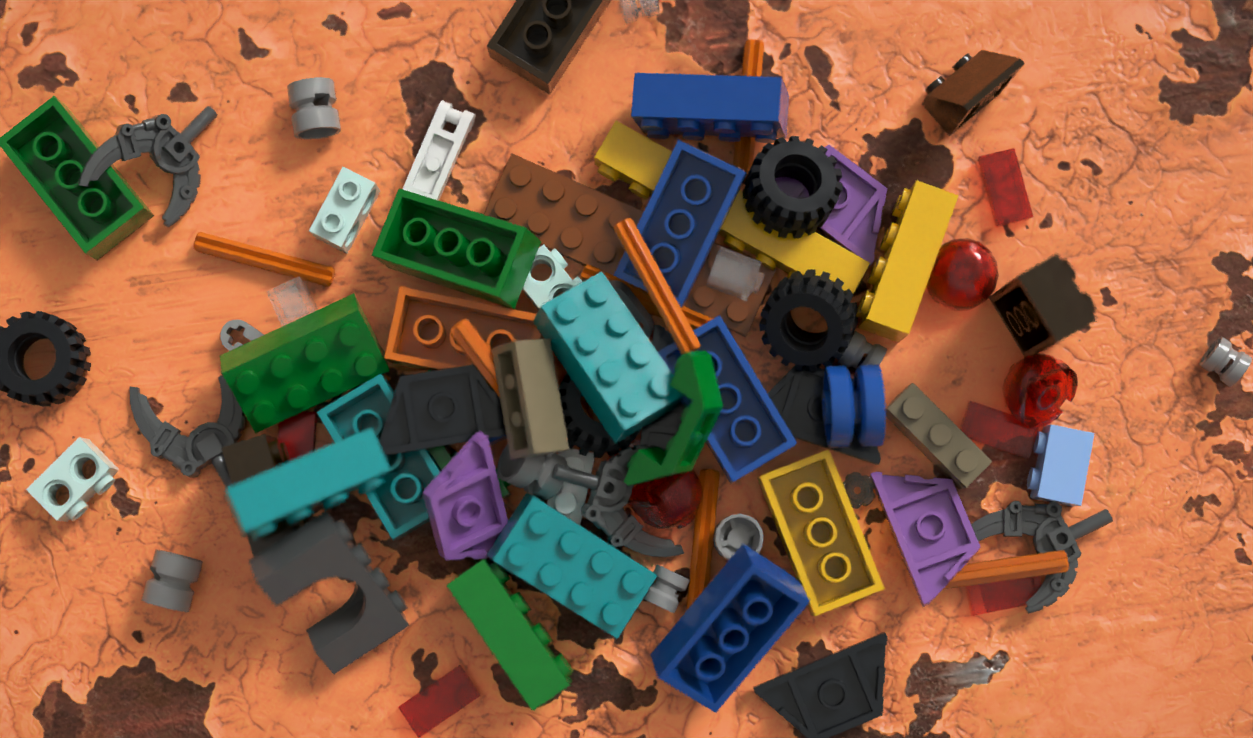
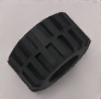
[743,136,843,239]
[759,269,858,371]
[0,311,91,407]
[558,373,642,458]

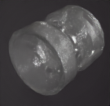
[618,0,660,24]

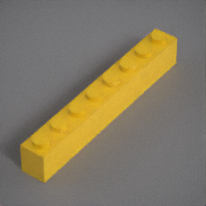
[594,120,870,293]

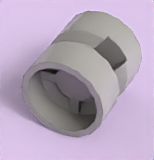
[287,77,341,139]
[497,444,568,500]
[713,513,764,561]
[141,550,203,612]

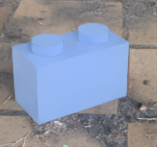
[1027,424,1094,507]

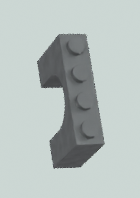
[249,510,409,674]

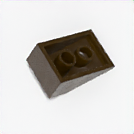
[922,50,1025,136]

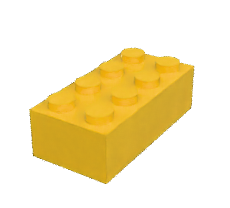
[856,180,959,343]
[757,449,885,616]

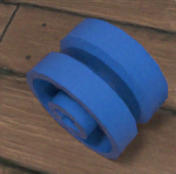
[822,364,886,448]

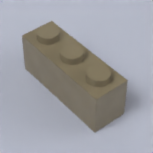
[492,338,569,460]
[885,383,993,489]

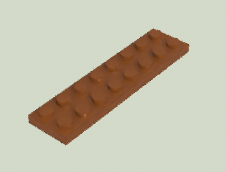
[484,153,776,337]

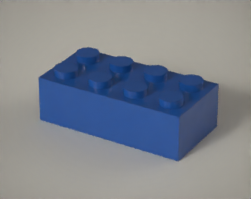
[631,73,789,143]
[614,140,747,308]
[658,315,798,484]
[650,544,810,713]

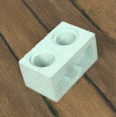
[309,167,381,254]
[522,244,583,310]
[26,437,119,522]

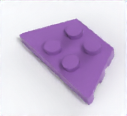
[775,145,887,268]
[423,431,508,560]
[870,472,980,607]

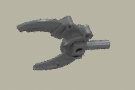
[78,106,218,228]
[129,372,246,488]
[552,445,684,557]
[971,501,1113,613]

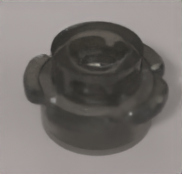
[842,472,875,509]

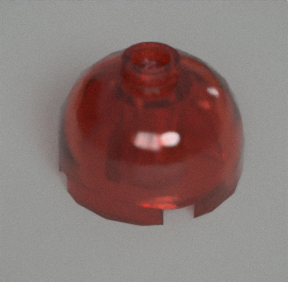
[926,238,999,312]
[1002,353,1078,429]
[628,468,703,529]

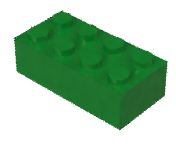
[0,96,154,260]
[371,188,541,309]
[220,293,390,434]
[446,559,574,711]

